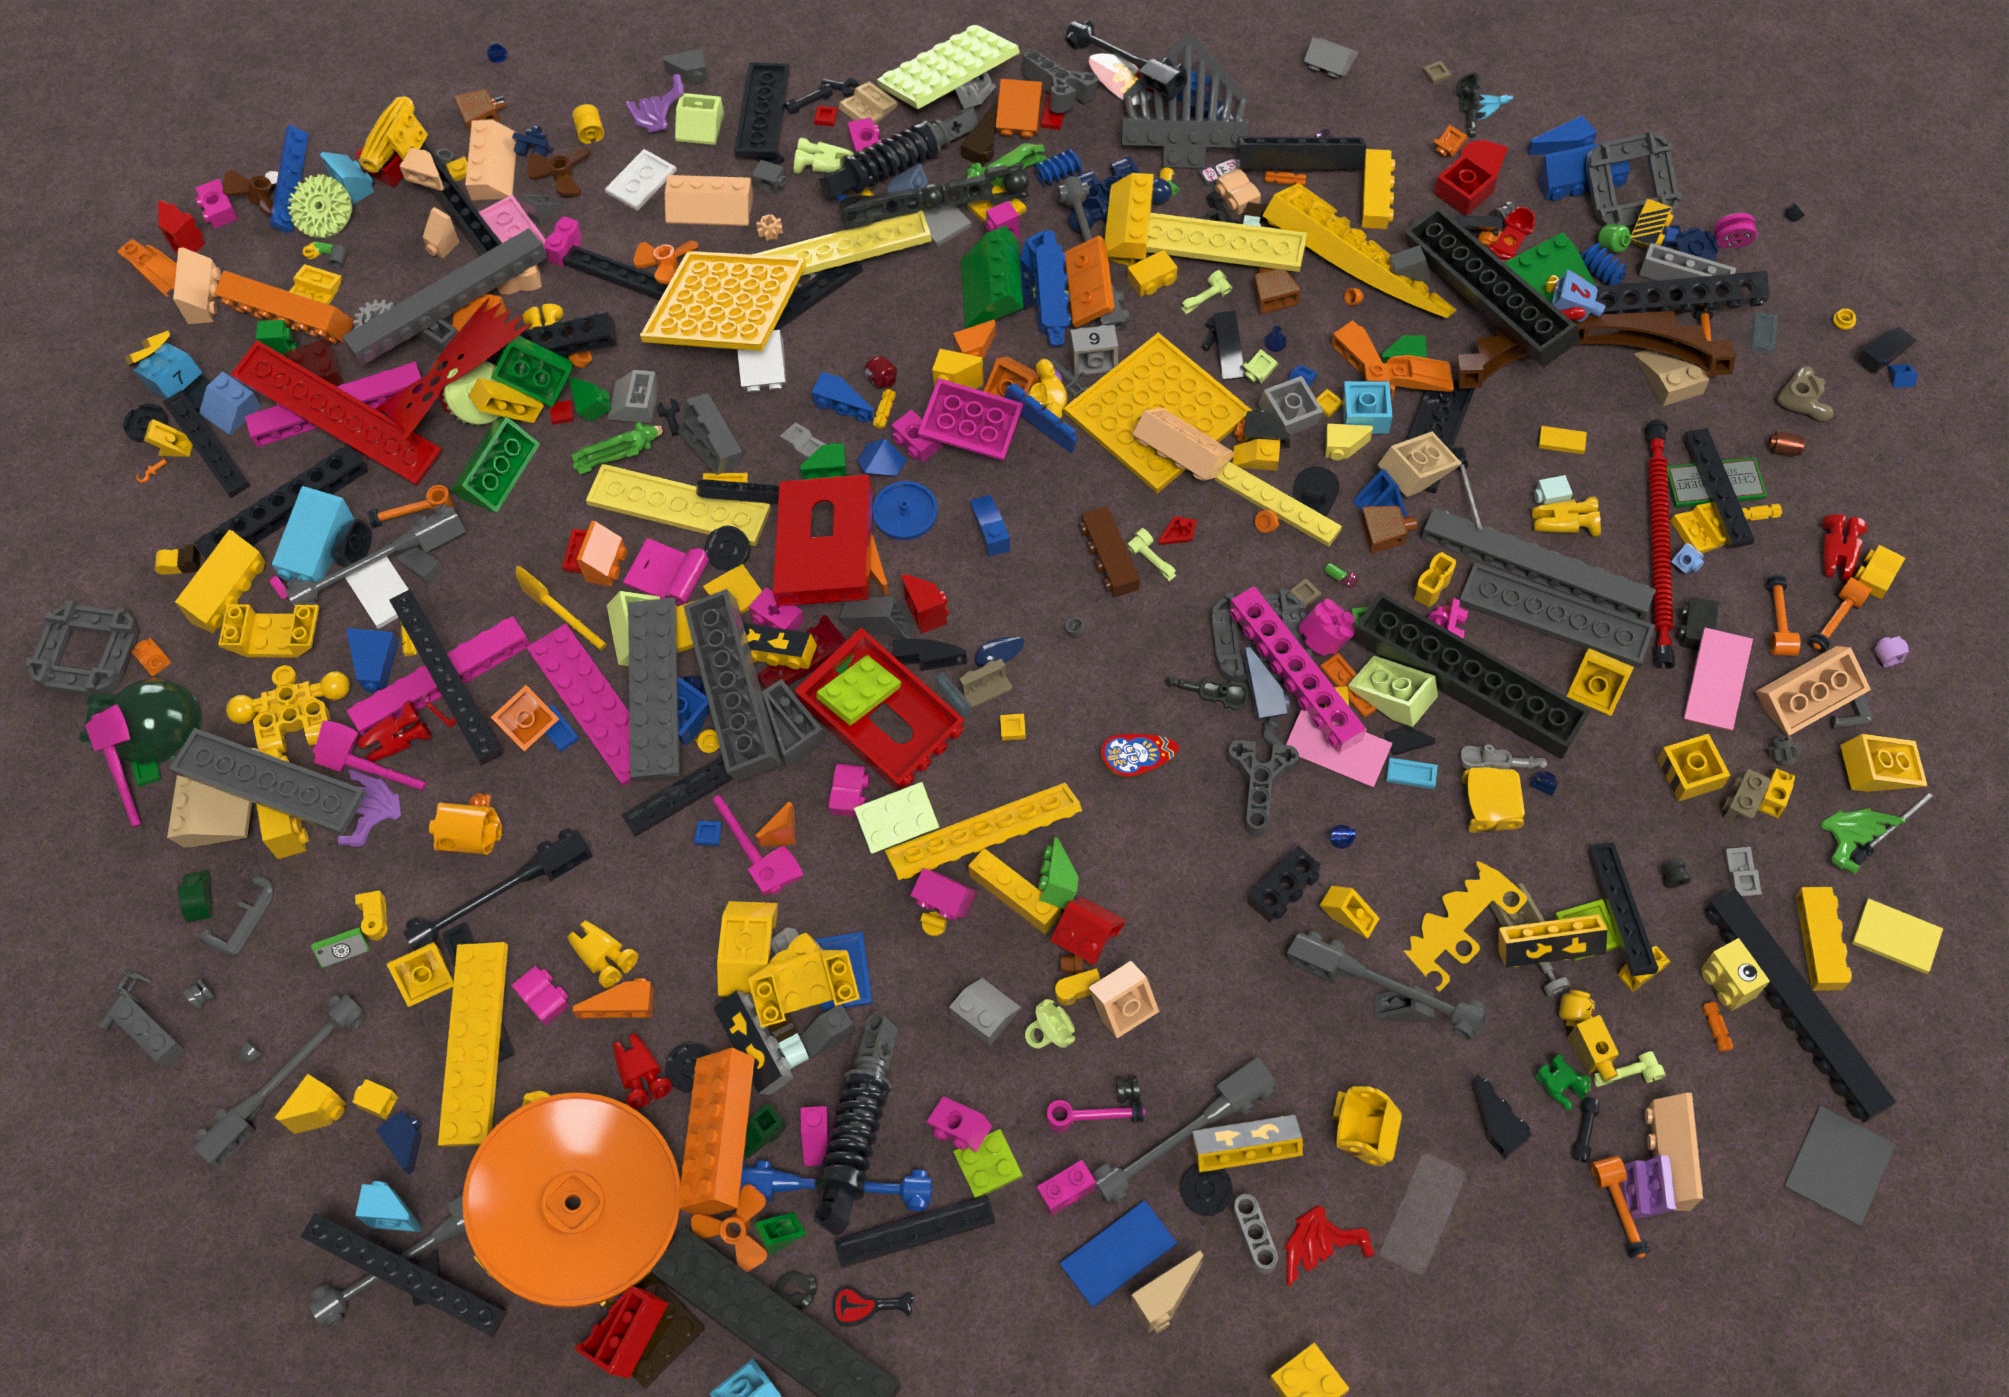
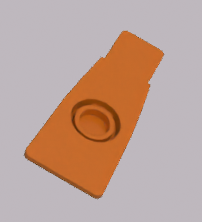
[118,239,177,297]
[1364,355,1454,392]

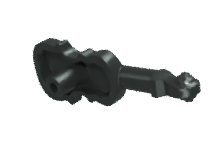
[1457,73,1481,138]
[1166,676,1249,711]

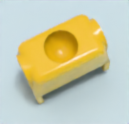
[1462,767,1525,833]
[1337,1087,1402,1166]

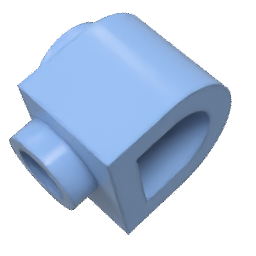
[1671,543,1704,573]

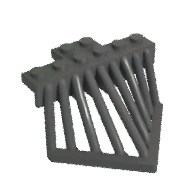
[1122,32,1249,168]

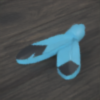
[1476,95,1513,120]

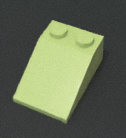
[1348,656,1438,727]

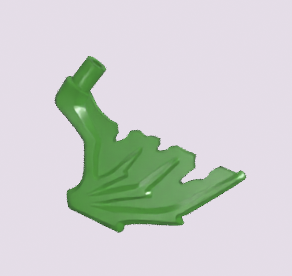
[1820,809,1905,874]

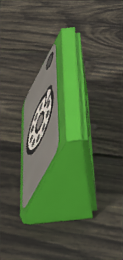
[311,928,369,968]

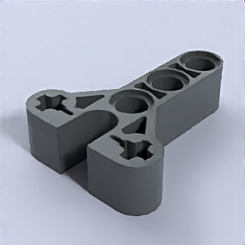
[1021,50,1099,113]
[1227,740,1299,837]

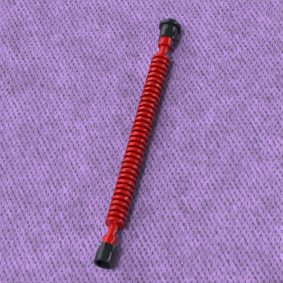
[1645,419,1675,669]

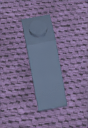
[1242,647,1290,720]

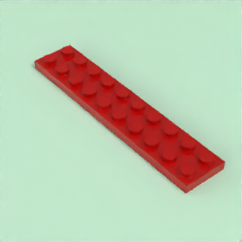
[231,340,443,487]

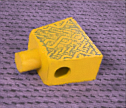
[1567,1015,1618,1082]

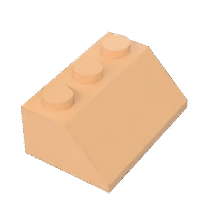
[173,248,221,324]

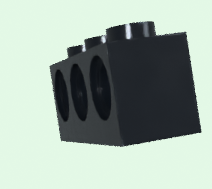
[1248,845,1321,923]

